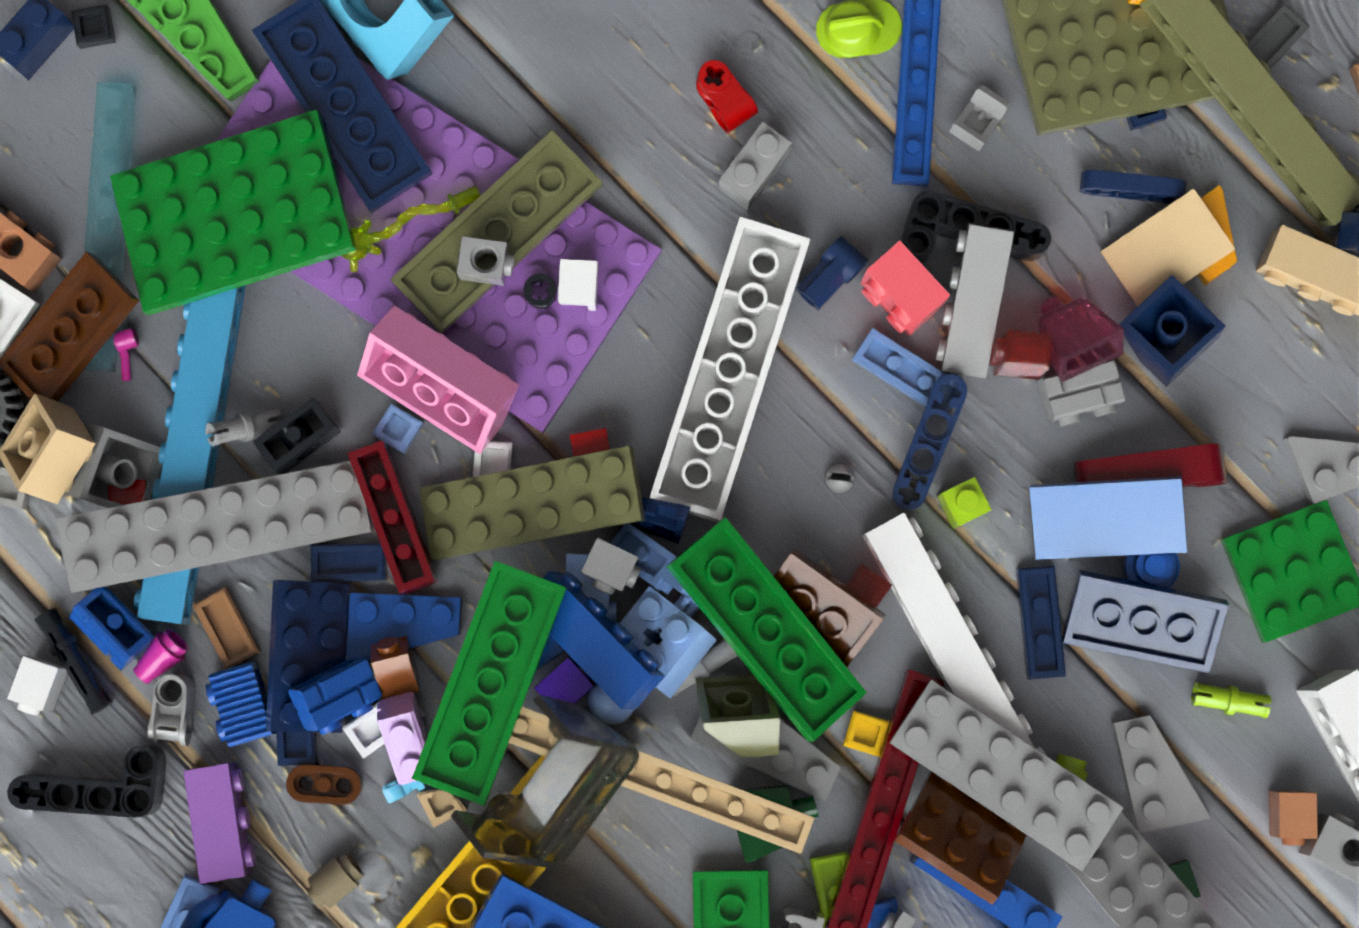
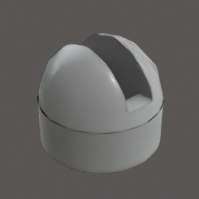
[825,463,855,494]

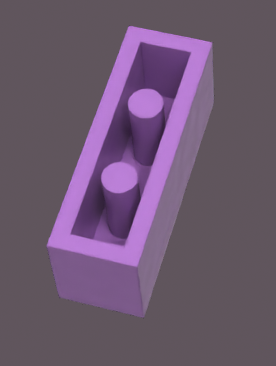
[183,762,256,884]

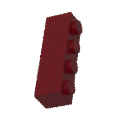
[347,440,439,595]

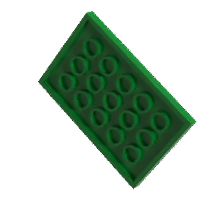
[110,109,357,316]

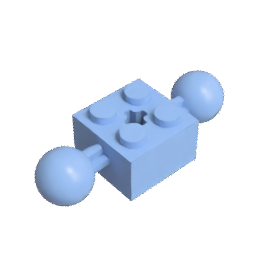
[588,586,717,725]

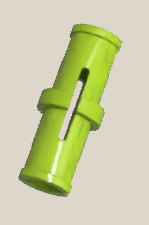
[1191,682,1271,718]

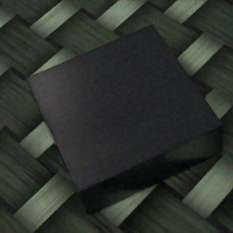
[71,4,116,49]

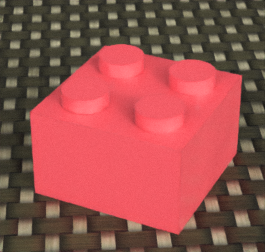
[860,240,950,337]

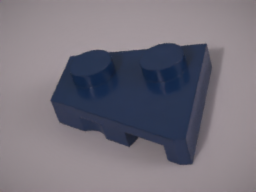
[630,497,691,544]

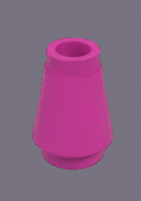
[133,629,189,684]

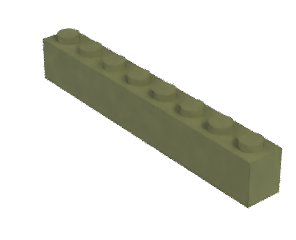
[1139,0,1359,227]

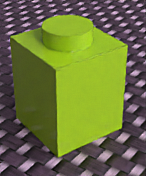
[937,477,992,529]

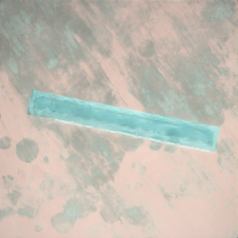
[83,82,137,372]

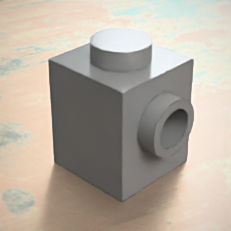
[581,538,642,596]

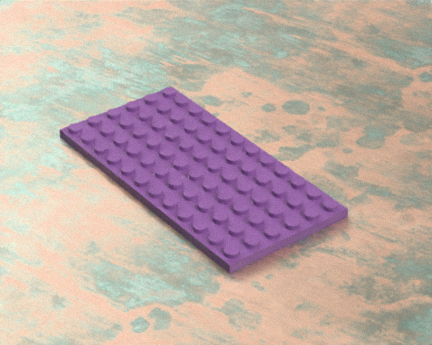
[215,57,662,434]

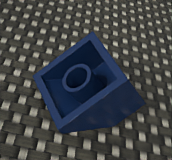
[1119,275,1226,387]

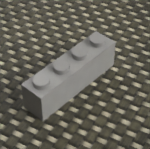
[935,223,1014,379]

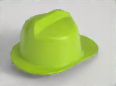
[816,0,902,58]

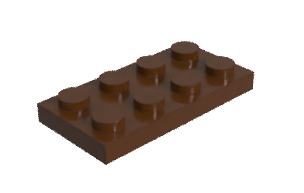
[0,252,140,401]

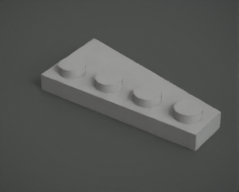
[690,671,841,802]

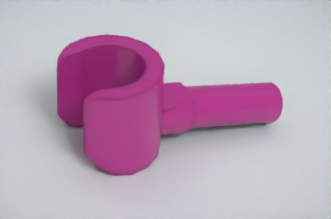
[113,328,139,381]

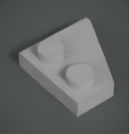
[1283,436,1359,505]

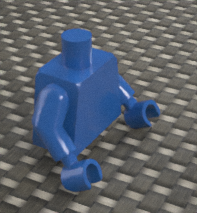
[180,879,278,928]

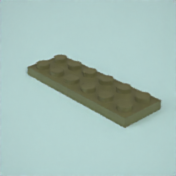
[390,130,603,334]
[419,446,645,561]

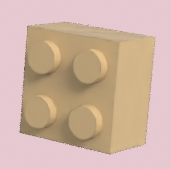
[0,393,96,504]

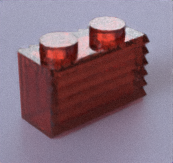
[989,329,1052,380]

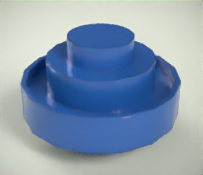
[1123,553,1180,588]

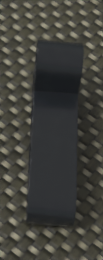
[900,191,1051,263]
[7,744,166,818]

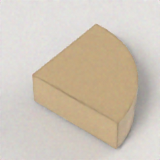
[417,789,468,828]

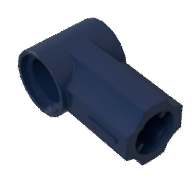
[796,235,869,311]

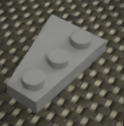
[1111,715,1211,833]

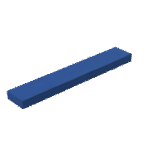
[892,0,941,187]

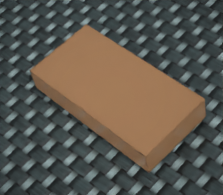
[192,587,261,669]

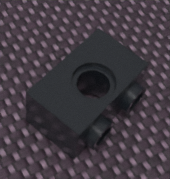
[252,397,341,474]

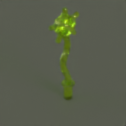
[331,185,481,272]

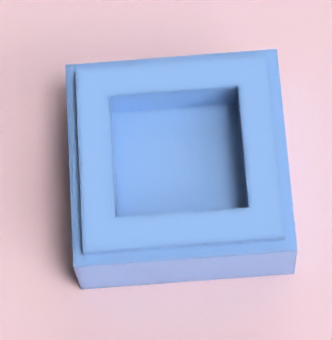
[372,403,424,454]

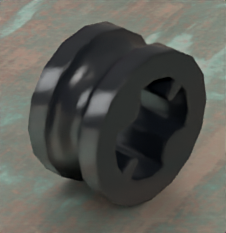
[523,273,557,309]

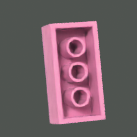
[357,305,519,454]

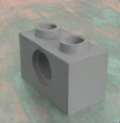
[1299,812,1359,886]

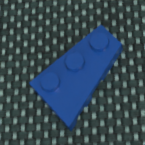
[346,593,462,661]

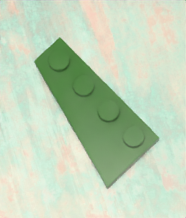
[127,0,260,101]

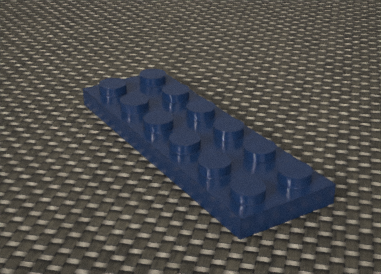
[252,0,432,213]

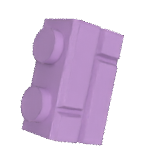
[377,692,428,785]

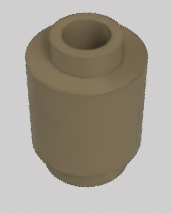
[306,853,365,908]

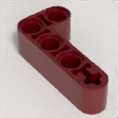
[1074,443,1228,487]

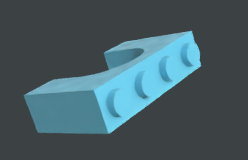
[320,0,454,80]

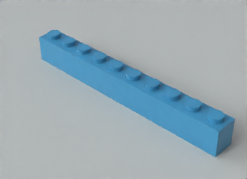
[134,285,246,625]

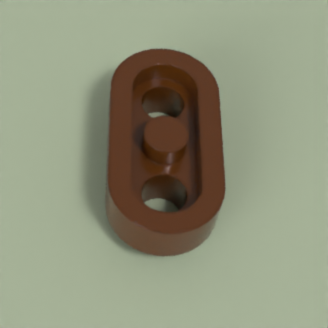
[286,764,363,805]

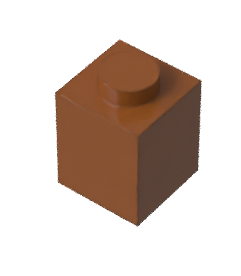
[371,636,420,699]

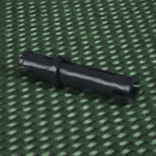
[34,607,113,715]

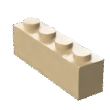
[1256,225,1359,316]

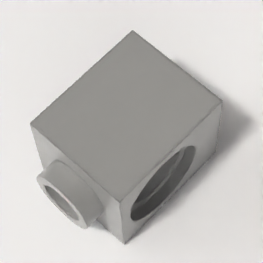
[457,236,515,286]

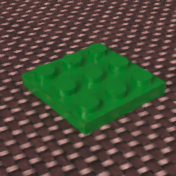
[1220,500,1359,643]

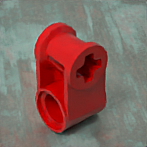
[696,60,758,134]

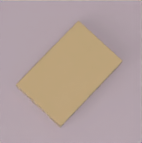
[1100,189,1236,307]

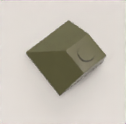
[695,674,780,757]

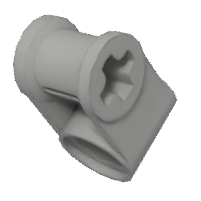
[147,673,195,746]

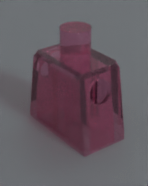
[1039,297,1124,382]

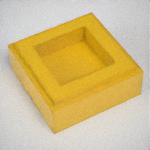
[842,710,889,757]

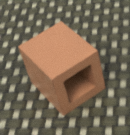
[1269,791,1318,846]

